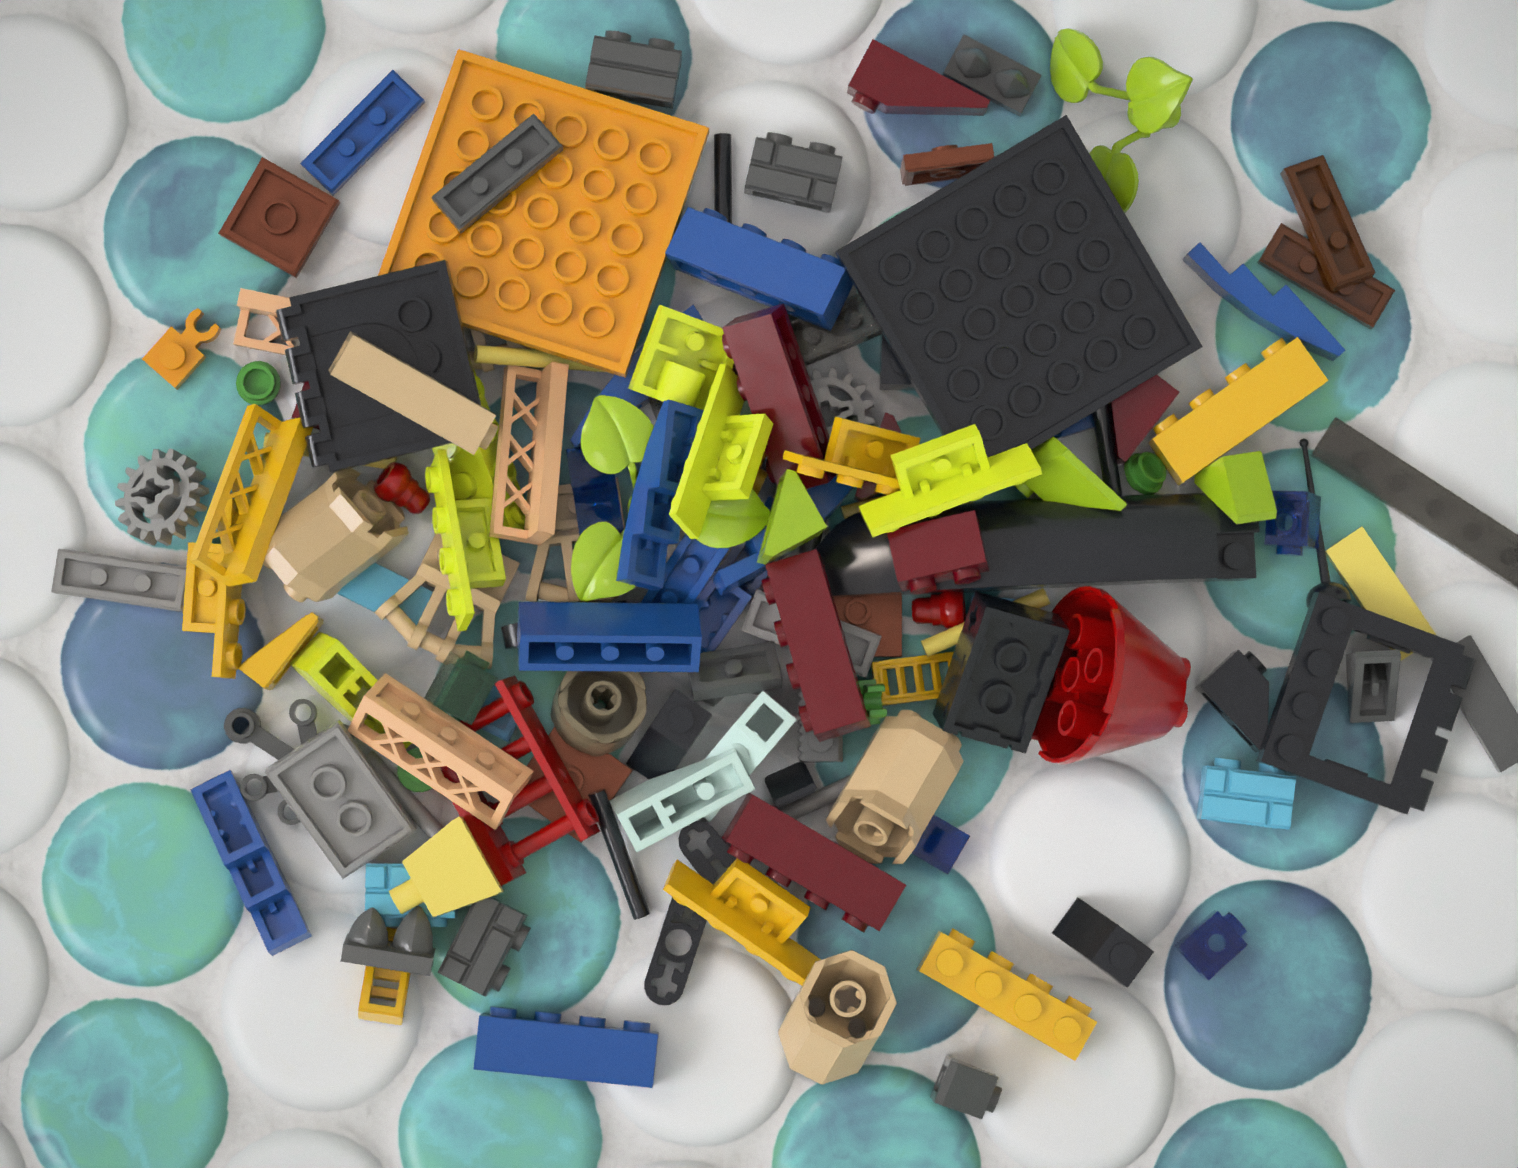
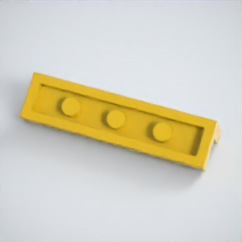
[189,404,313,587]

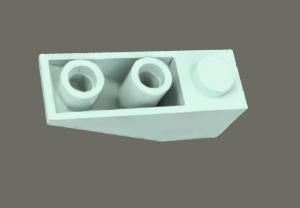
[704,691,797,822]

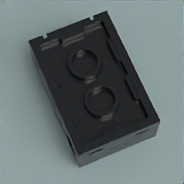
[932,591,1070,754]

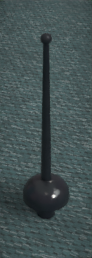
[1299,438,1351,608]

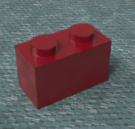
[887,510,990,595]

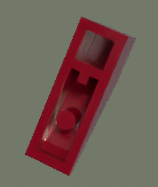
[847,39,990,116]

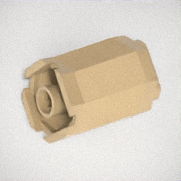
[263,468,409,603]
[826,710,964,864]
[778,950,897,1085]

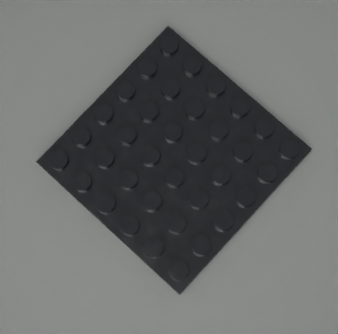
[834,115,1203,458]

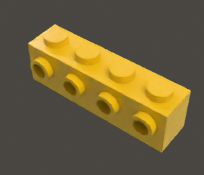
[1148,337,1329,486]
[917,928,1097,1061]

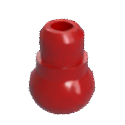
[373,462,431,514]
[911,592,966,629]

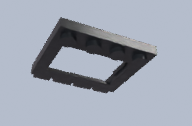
[1256,592,1476,815]

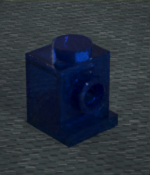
[1264,491,1321,557]
[1174,910,1248,981]

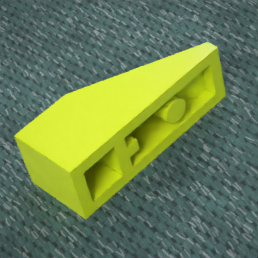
[289,631,412,749]

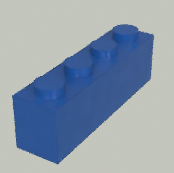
[665,207,853,331]
[517,602,702,672]
[473,1006,659,1088]

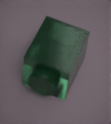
[424,650,497,725]

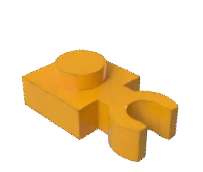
[142,308,221,390]

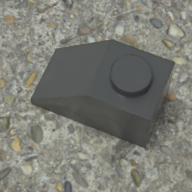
[930,1055,1002,1119]

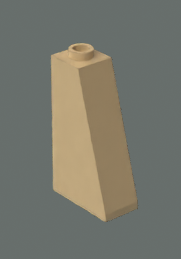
[329,331,498,455]

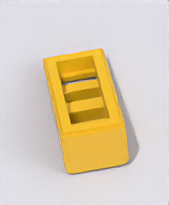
[238,612,324,690]
[871,651,954,706]
[358,927,411,1025]

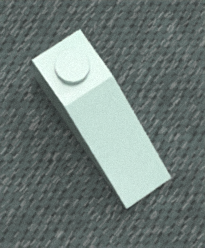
[609,749,755,853]

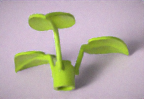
[1050,28,1193,213]
[571,395,770,602]

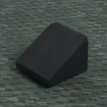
[765,762,817,808]

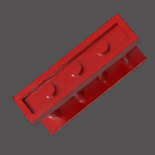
[440,675,601,886]

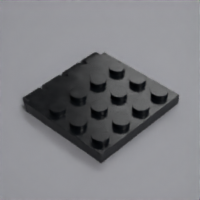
[276,260,481,472]

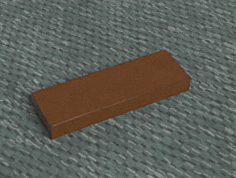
[1280,155,1376,292]
[1257,223,1395,329]

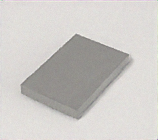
[265,719,417,879]

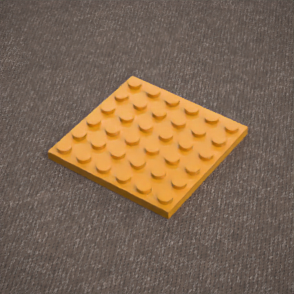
[378,49,710,378]

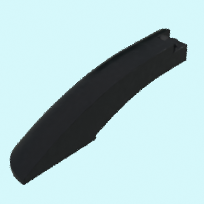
[815,493,1260,597]

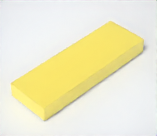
[1325,526,1437,661]

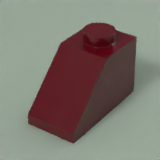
[1108,375,1180,466]

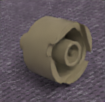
[550,671,647,757]

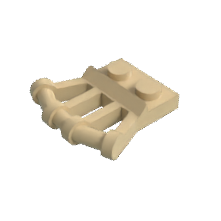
[526,477,636,603]
[374,534,520,669]

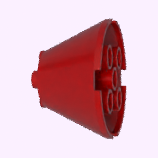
[1031,586,1191,765]

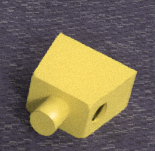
[389,816,504,917]

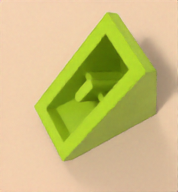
[1194,451,1277,524]
[757,469,827,565]

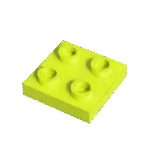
[628,305,734,410]

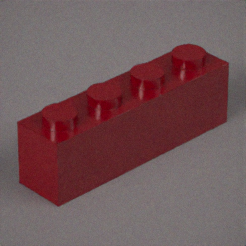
[722,303,837,489]
[761,549,871,742]
[721,793,906,933]

